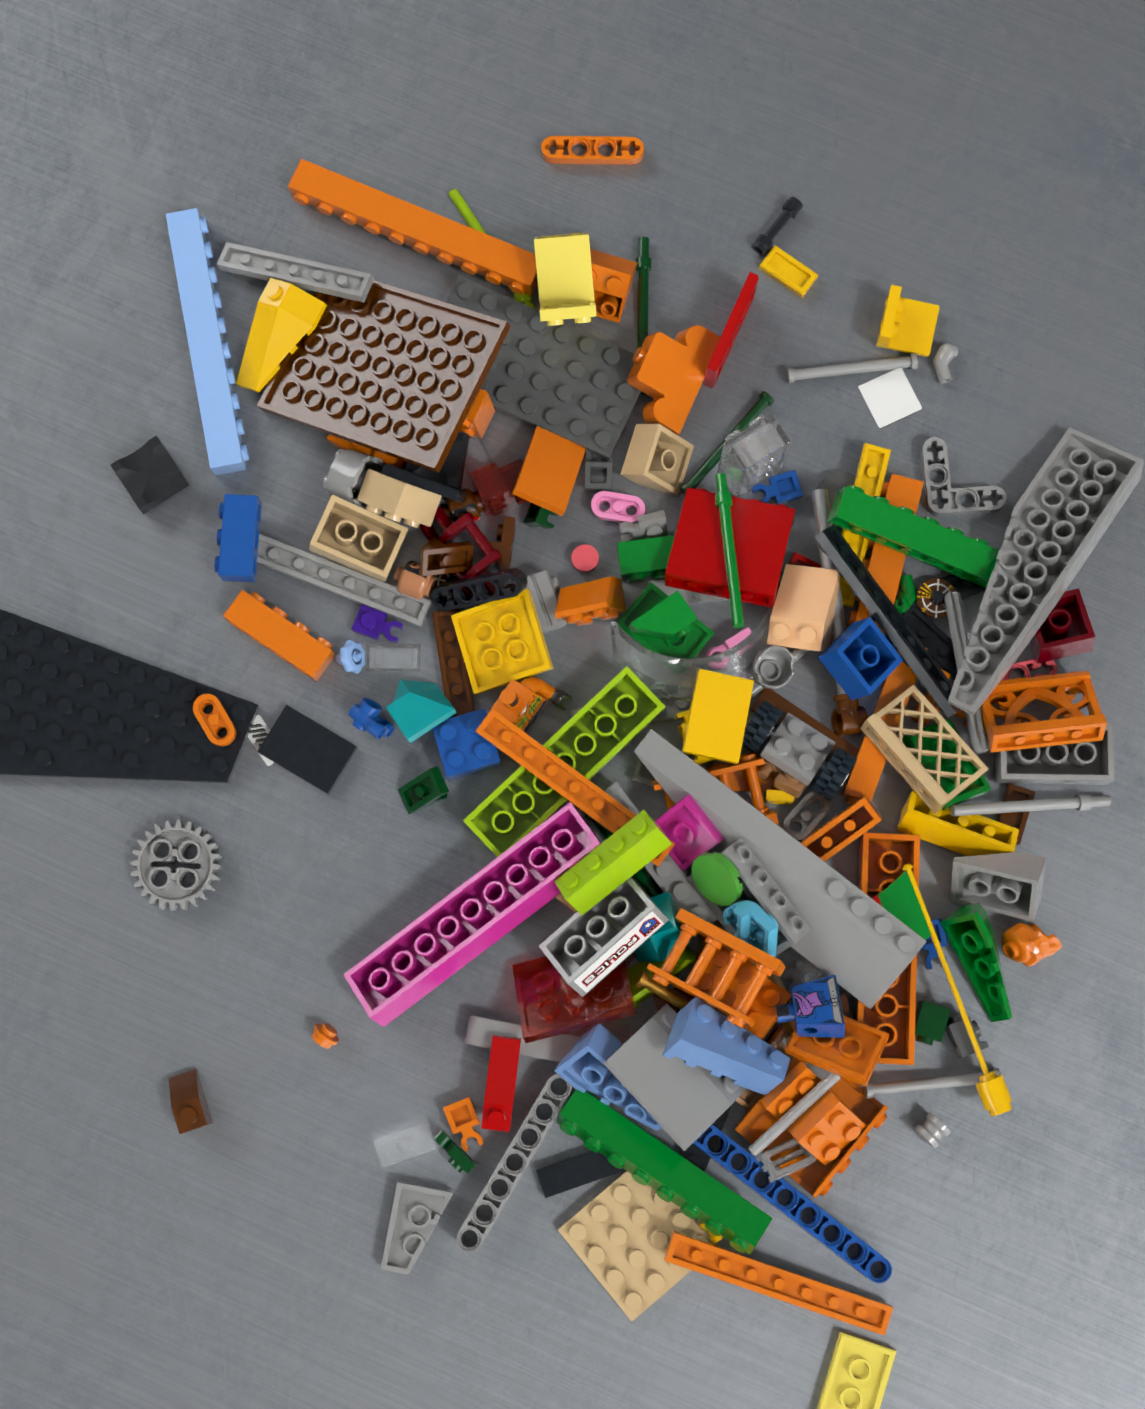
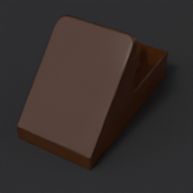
[488,516,516,571]
[420,537,474,576]

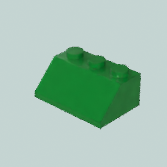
[627,590,697,640]

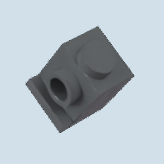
[945,1013,989,1058]

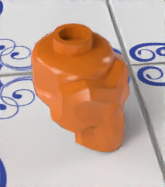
[1001,923,1062,966]

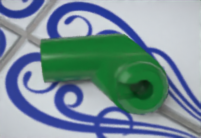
[894,574,916,613]

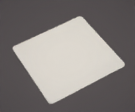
[858,368,922,428]

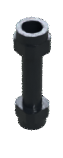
[752,197,803,256]

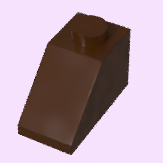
[169,1069,213,1134]

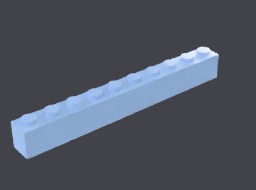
[166,208,250,476]

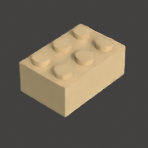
[309,495,408,583]

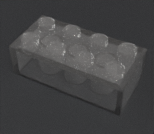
[717,414,791,498]

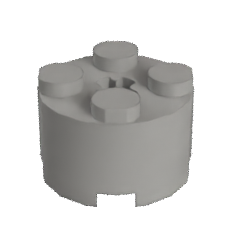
[323,449,385,509]

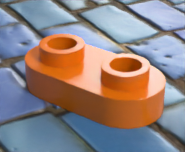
[193,694,236,747]

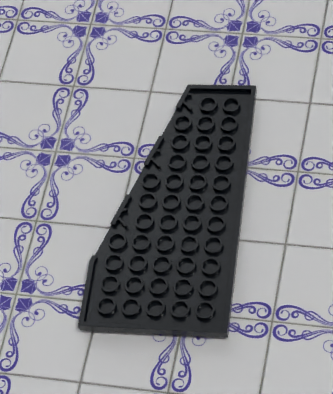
[0,609,260,783]

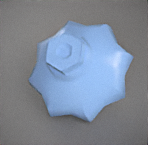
[336,640,366,674]

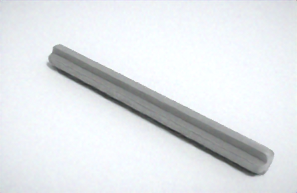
[944,592,989,754]

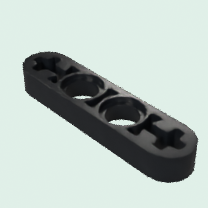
[431,568,528,611]

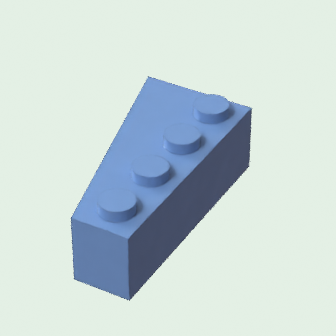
[662,997,791,1095]

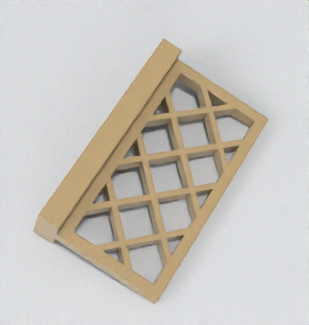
[860,685,988,814]

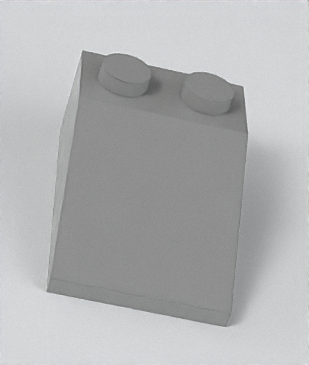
[950,852,1046,922]

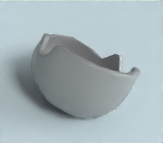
[752,645,795,690]

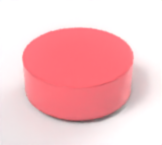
[571,544,599,573]

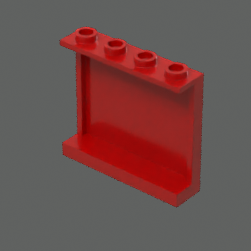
[665,488,795,608]

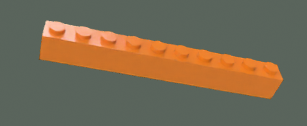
[288,159,538,296]

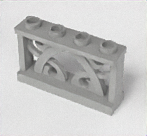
[687,838,811,965]

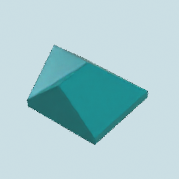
[386,679,457,743]
[634,890,690,962]

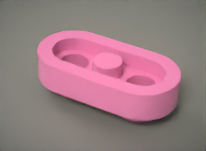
[591,491,645,523]

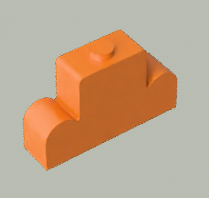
[627,325,720,435]

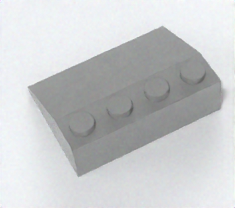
[603,1003,747,1151]

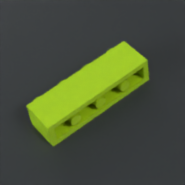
[554,810,672,915]

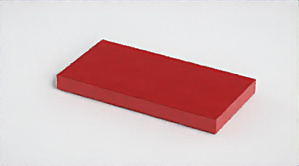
[703,272,759,389]

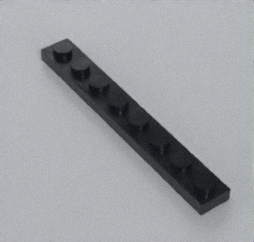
[815,524,960,718]

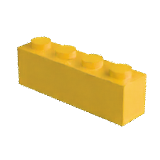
[897,790,1019,856]

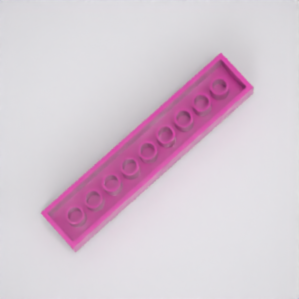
[343,802,602,1027]

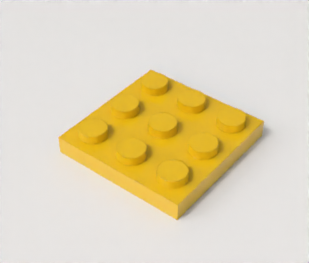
[451,589,554,695]

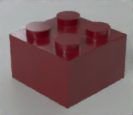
[1030,588,1096,664]

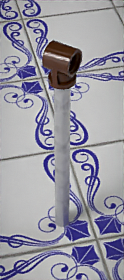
[811,489,868,736]

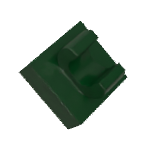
[523,503,558,529]

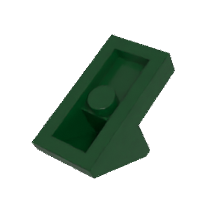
[398,766,449,814]

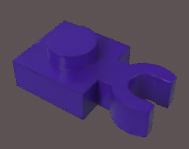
[351,604,404,643]

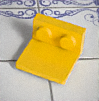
[876,285,939,357]

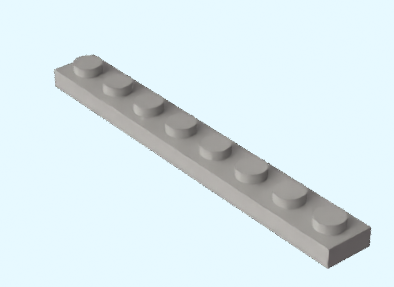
[218,534,432,628]

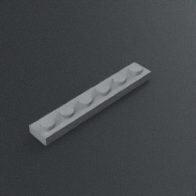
[216,242,374,302]

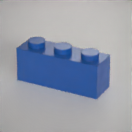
[214,494,262,583]

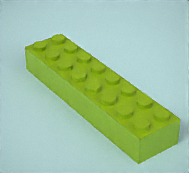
[463,666,666,857]

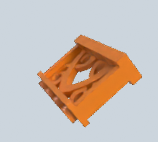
[981,671,1107,753]

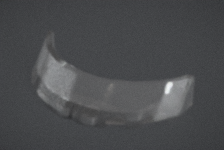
[610,603,775,701]

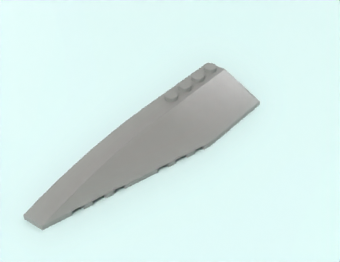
[948,427,1144,716]
[634,729,927,1009]

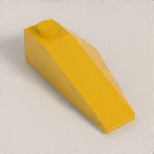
[236,278,327,393]

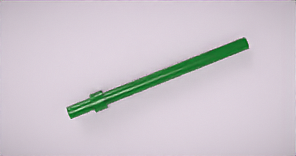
[715,473,744,628]

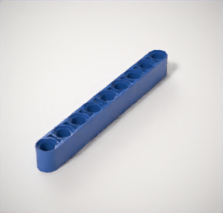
[692,1125,892,1283]

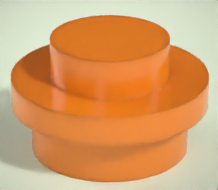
[311,1023,339,1049]

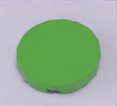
[691,851,743,906]

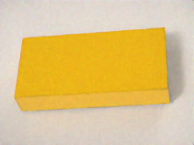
[759,245,818,298]

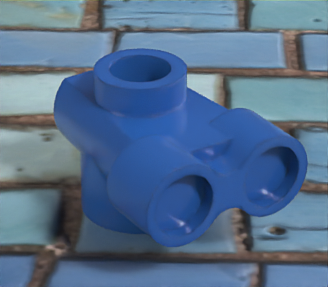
[348,698,395,740]

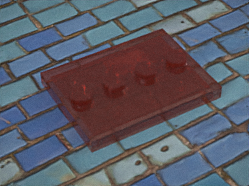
[512,956,637,1043]

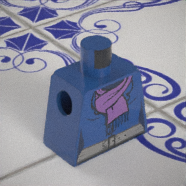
[775,975,845,1038]

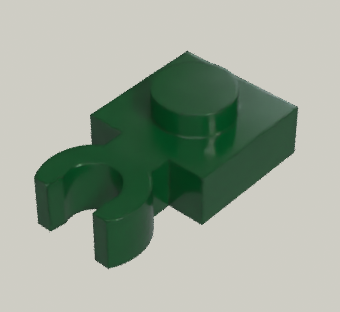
[433,1129,477,1174]

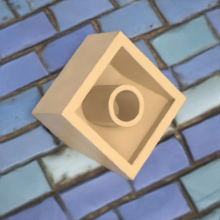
[621,424,694,496]

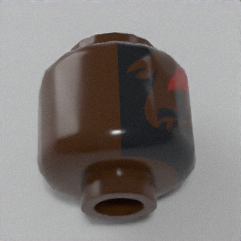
[442,488,484,523]

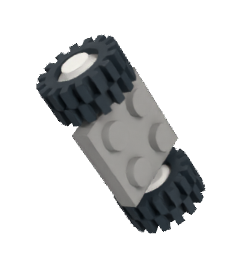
[742,700,857,801]

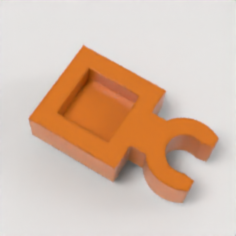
[443,1096,483,1152]

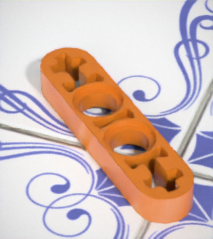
[541,136,644,165]

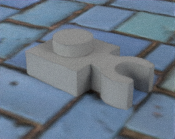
[619,510,668,542]

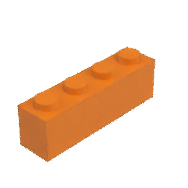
[223,590,336,682]
[800,795,882,862]

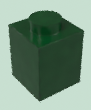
[915,1000,951,1046]

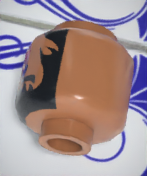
[394,560,437,600]

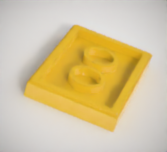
[682,668,754,764]

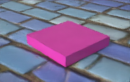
[655,794,725,871]

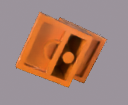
[695,947,791,1040]
[760,1061,867,1166]

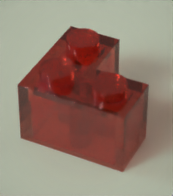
[470,458,528,516]

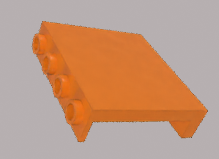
[733,1057,888,1198]

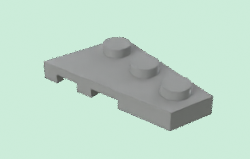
[380,1181,454,1275]

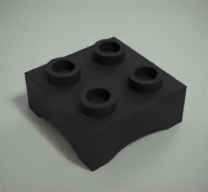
[405,432,469,490]
[110,436,189,514]

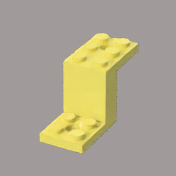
[534,232,596,326]

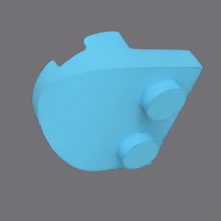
[723,900,778,958]

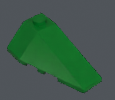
[940,903,1012,1022]

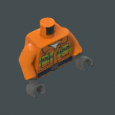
[490,676,572,761]

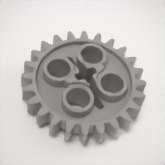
[130,820,223,911]

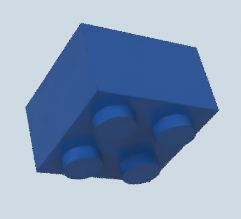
[818,617,903,700]
[433,708,502,781]

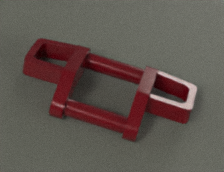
[420,507,503,606]

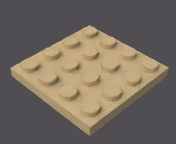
[558,1171,720,1322]

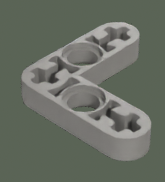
[921,437,1007,517]

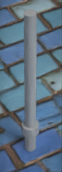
[950,794,1111,816]

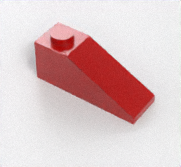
[481,1035,521,1132]

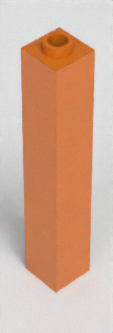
[841,648,928,805]

